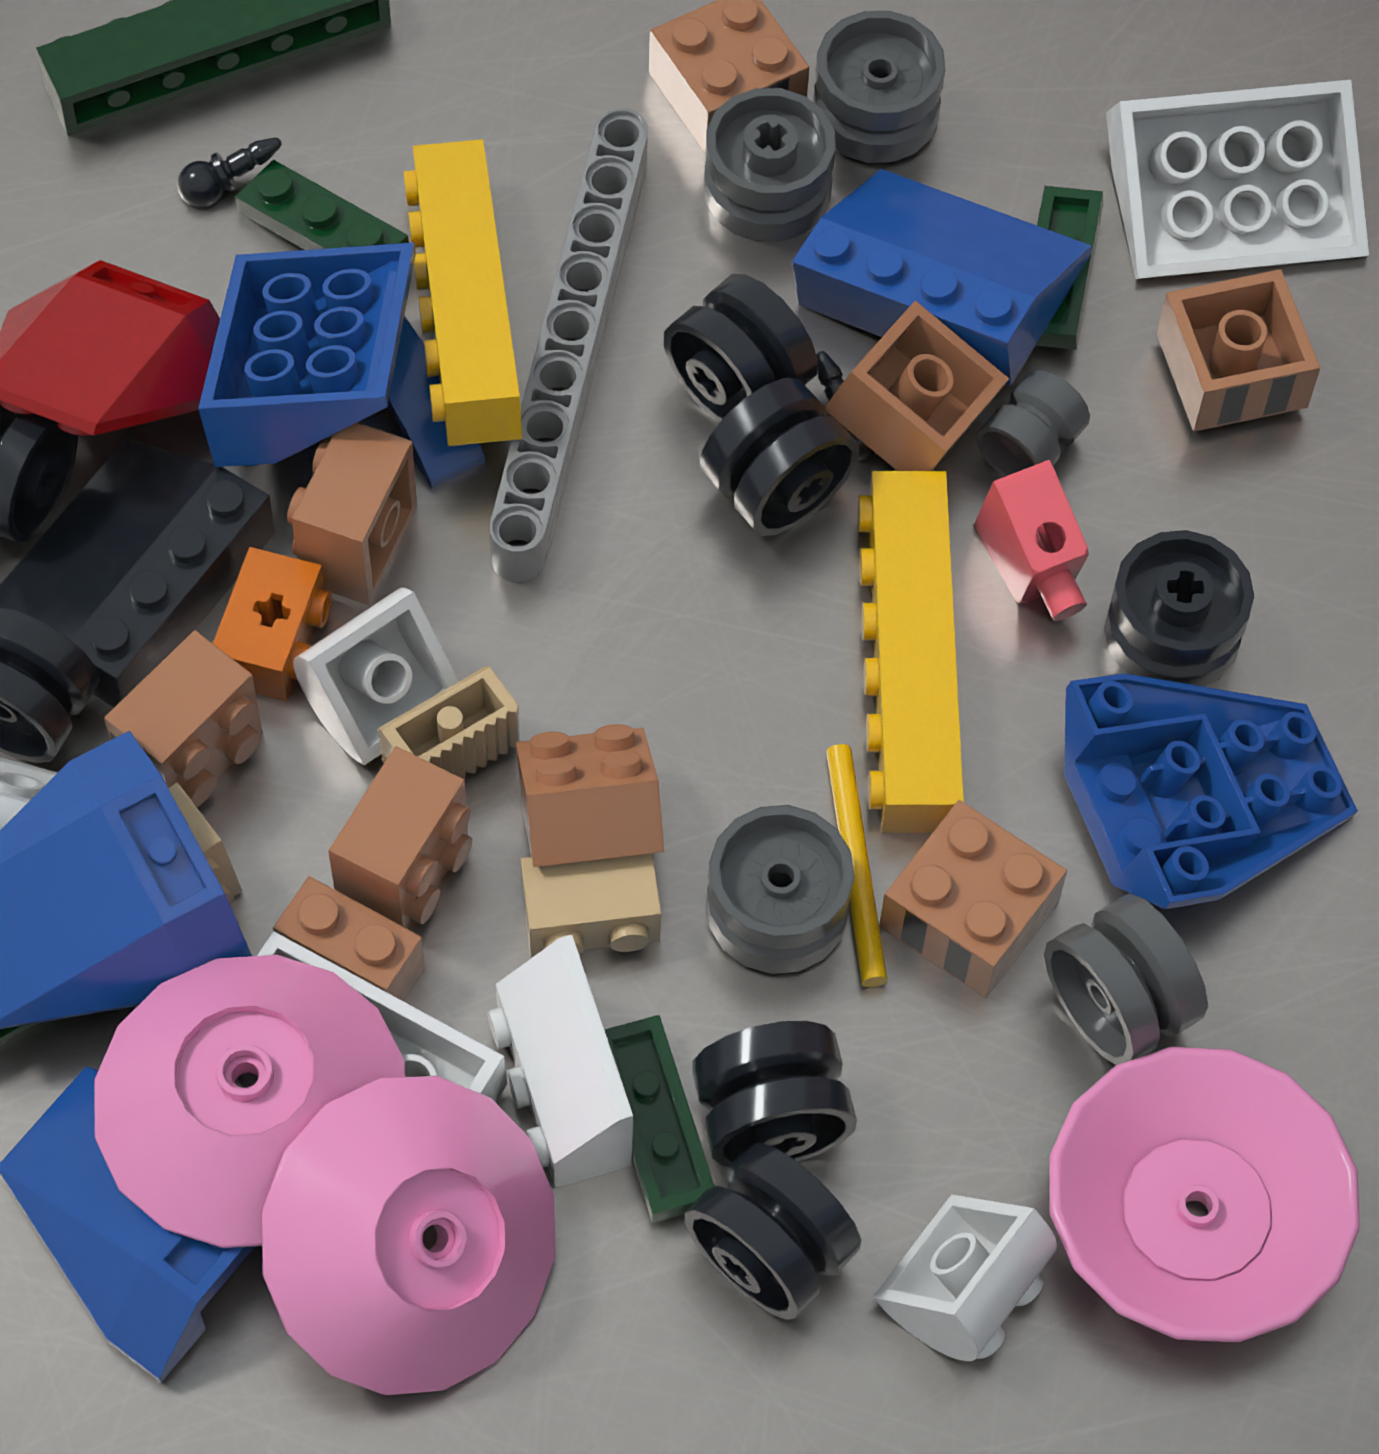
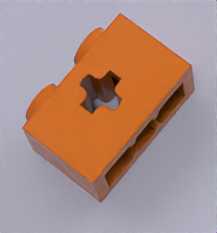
[213,547,332,702]

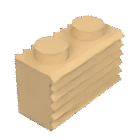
[378,665,520,779]

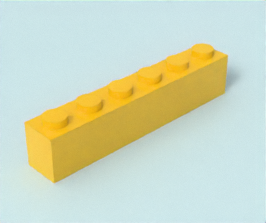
[403,139,522,446]
[857,471,964,833]

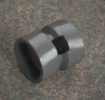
[976,370,1090,477]

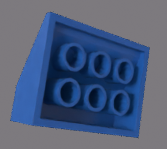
[792,169,1092,386]
[198,243,416,467]

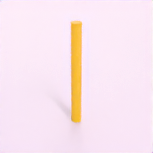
[826,744,888,988]

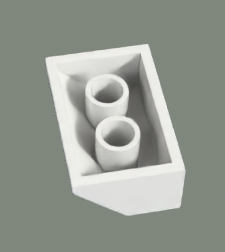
[487,935,633,1188]

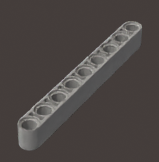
[490,109,648,583]

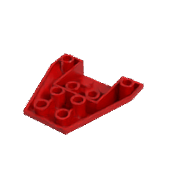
[0,260,220,436]

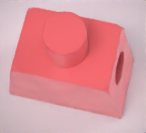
[973,459,1089,621]

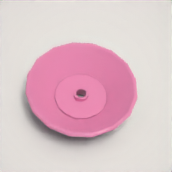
[94,955,405,1248]
[1050,1047,1360,1343]
[262,1076,555,1395]

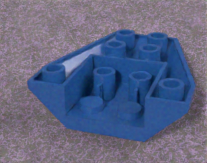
[1064,673,1358,909]
[0,731,252,1029]
[0,1066,256,1383]

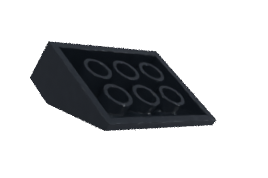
[0,439,275,707]

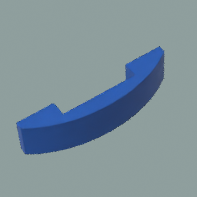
[387,316,485,488]

